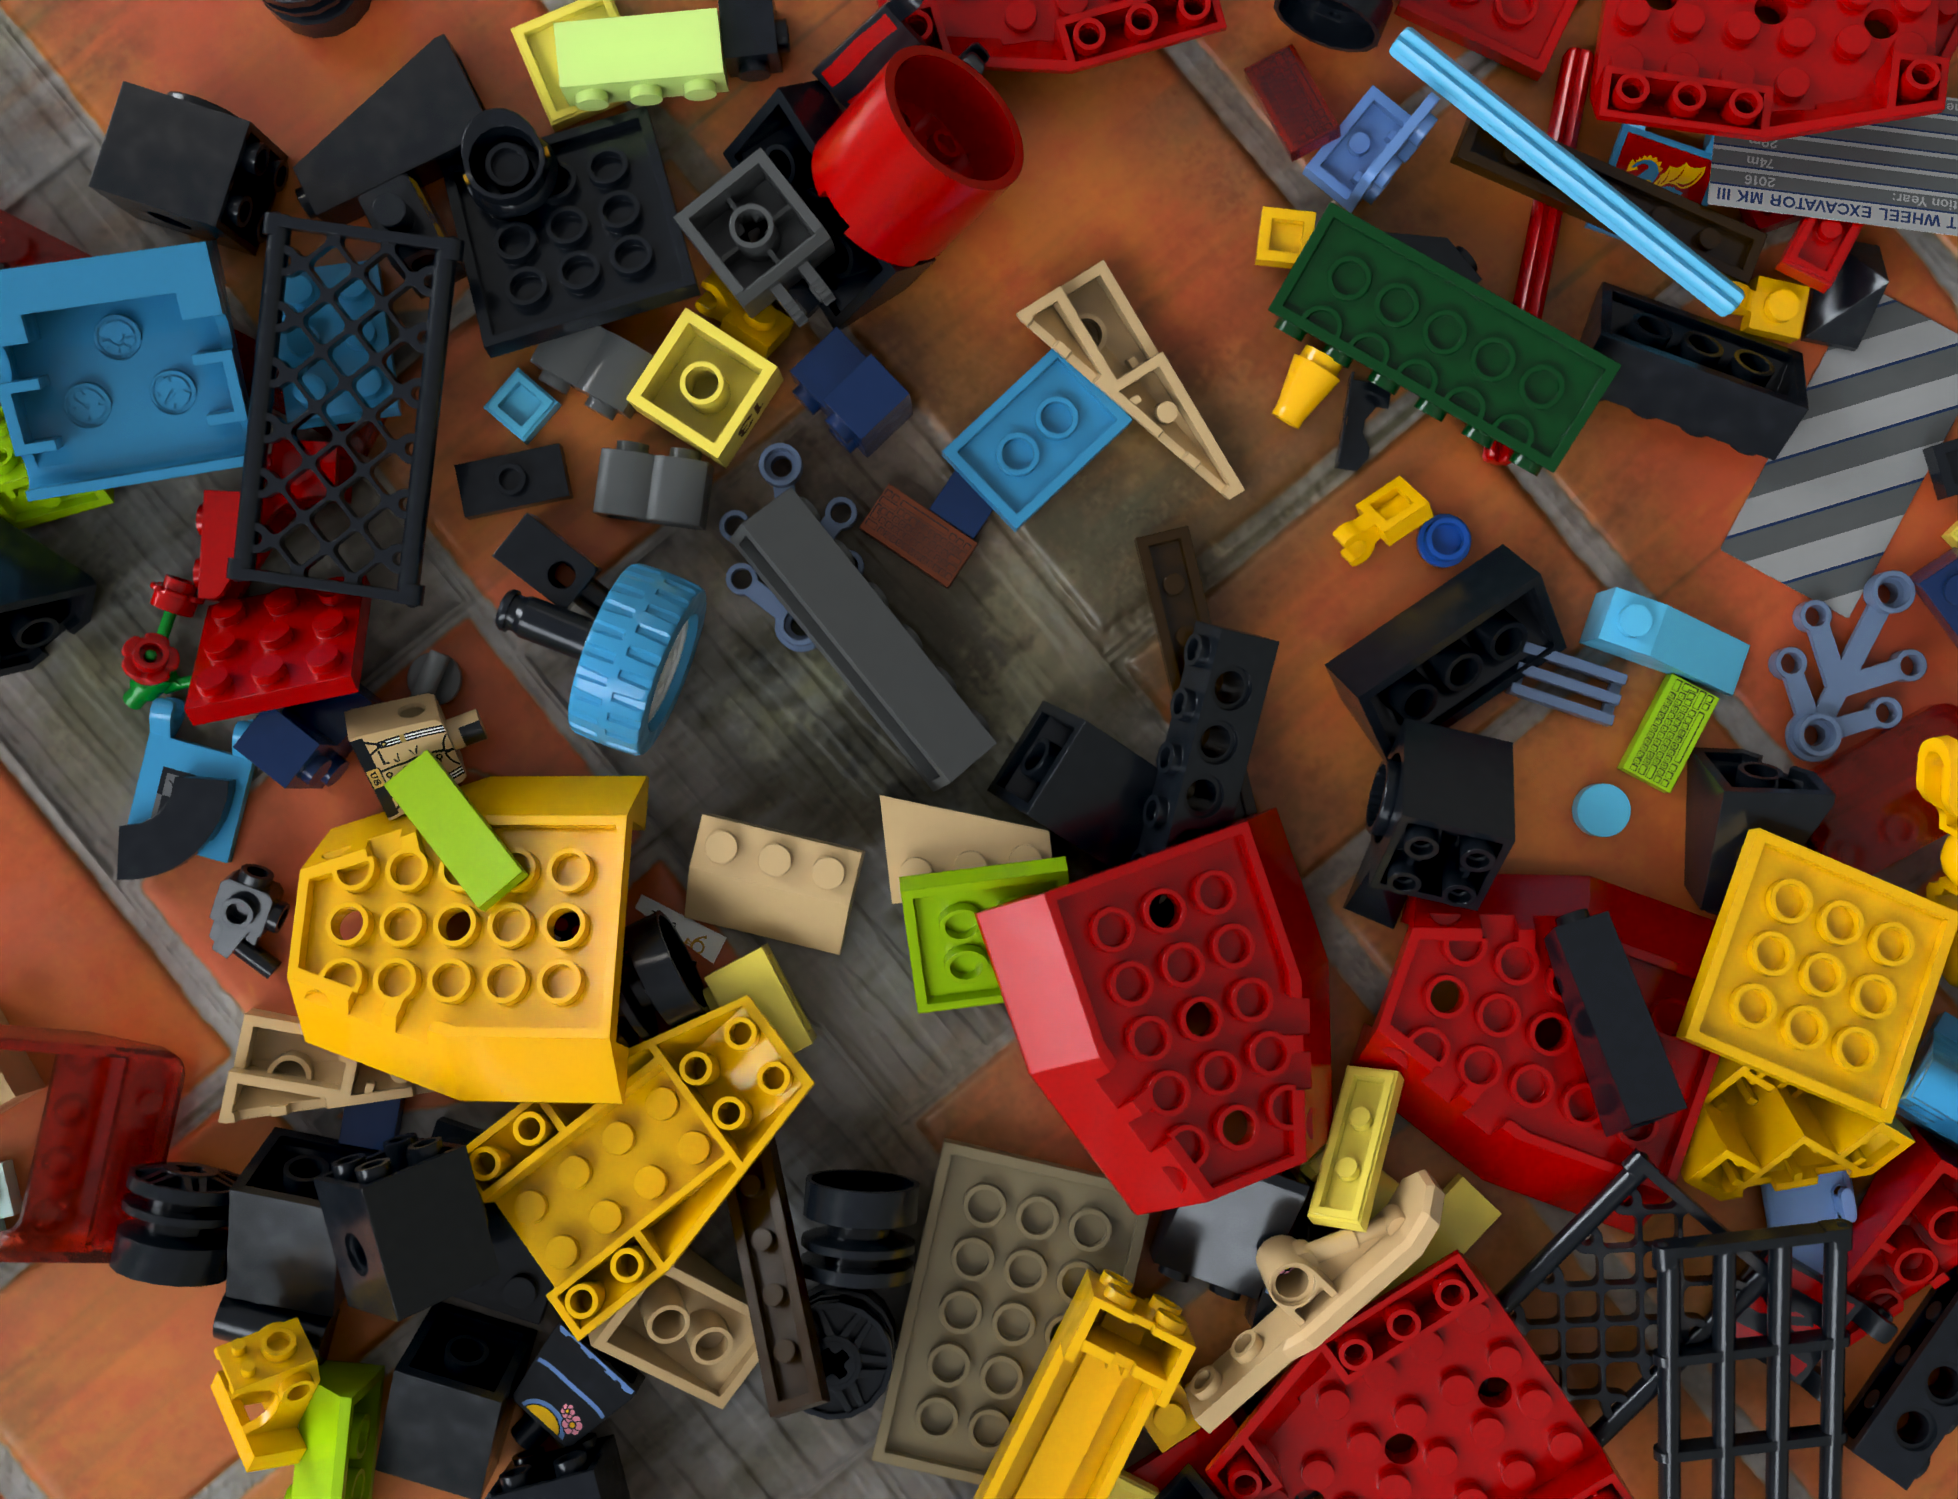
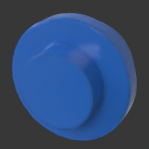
[1416,514,1471,568]

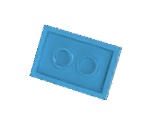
[278,260,402,430]
[941,349,1132,532]

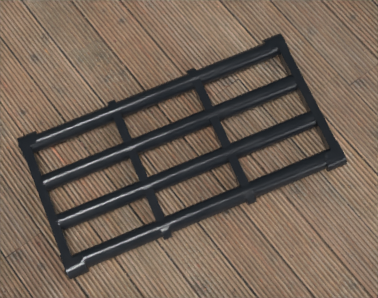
[1652,1219,1853,1499]

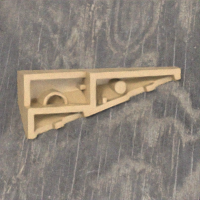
[1016,260,1245,500]
[218,1008,436,1124]

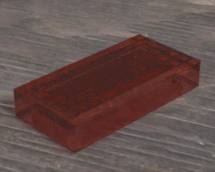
[1244,44,1341,162]

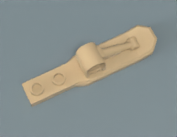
[1184,1169,1445,1434]

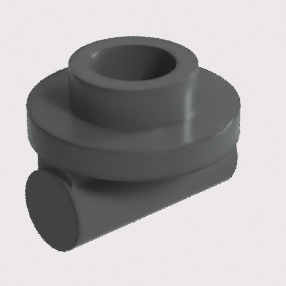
[407,649,463,705]

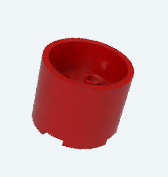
[811,45,1024,267]

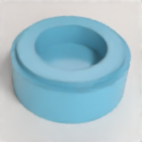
[1572,783,1631,837]

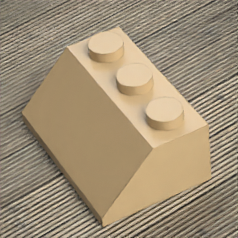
[684,813,866,955]

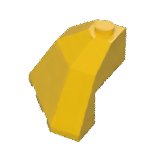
[1681,1056,1916,1201]

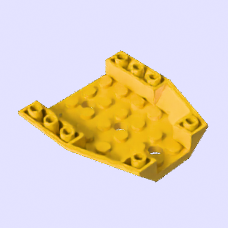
[287,776,649,1104]

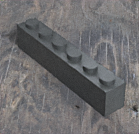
[730,487,997,792]

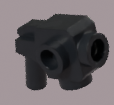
[209,864,290,979]

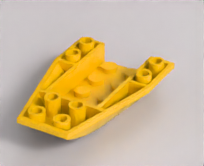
[466,995,815,1341]

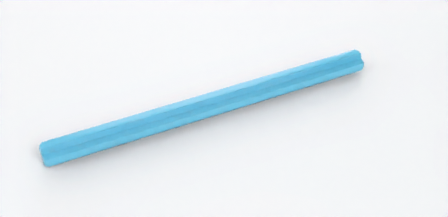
[1389,26,1745,317]

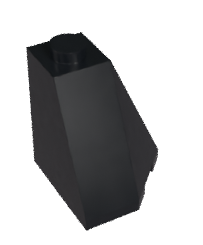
[0,517,97,677]
[1684,747,1836,915]

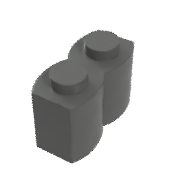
[530,326,654,421]
[593,440,714,530]

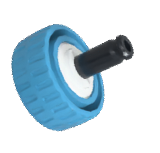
[495,563,707,756]

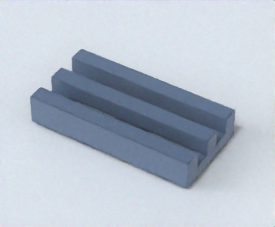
[1505,641,1628,727]

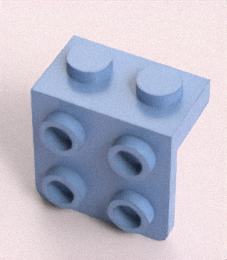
[1302,85,1441,213]

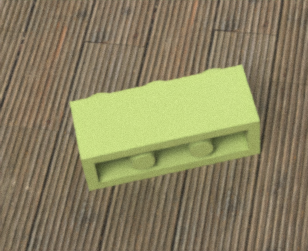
[553,8,729,111]

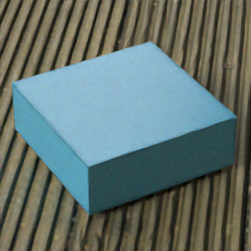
[483,368,562,445]

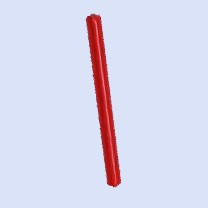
[1482,47,1594,466]

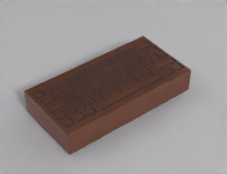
[859,484,978,589]

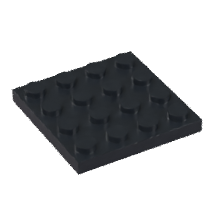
[441,106,701,358]

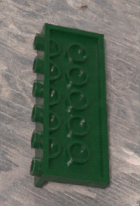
[1268,202,1622,476]

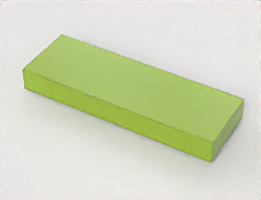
[384,750,529,912]

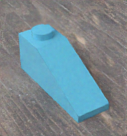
[1579,587,1750,696]

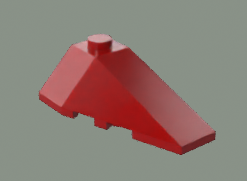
[1846,1126,1958,1347]

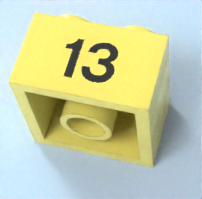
[626,307,784,469]

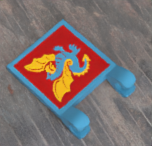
[1584,123,1714,241]

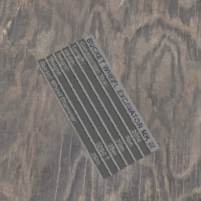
[1707,97,1958,236]

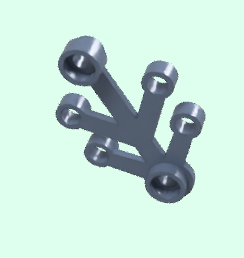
[719,443,865,652]
[1768,570,1927,762]

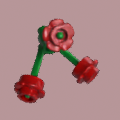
[121,574,205,710]

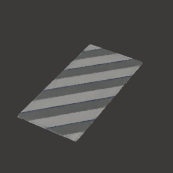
[1721,294,1958,618]

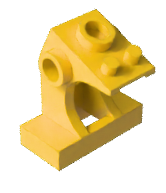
[210,1317,321,1473]

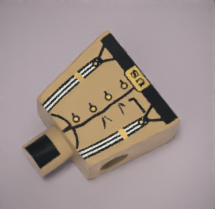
[344,693,488,821]

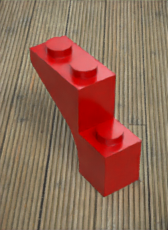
[193,439,354,603]

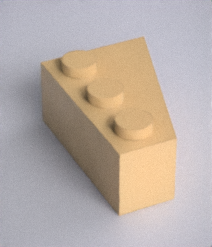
[880,795,1052,904]

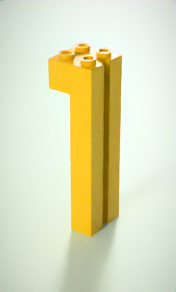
[973,1268,1196,1499]

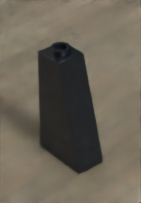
[293,34,486,225]
[1544,908,1687,1137]

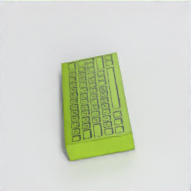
[1617,673,1720,793]

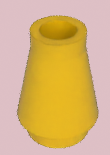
[1271,345,1343,430]

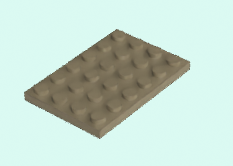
[872,1138,1150,1485]

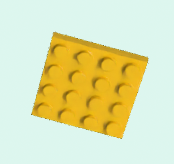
[1676,828,1958,1124]

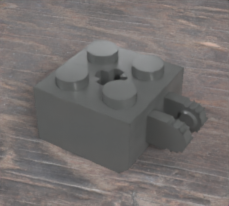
[673,147,837,328]

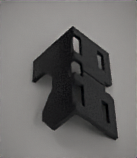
[1334,371,1391,471]

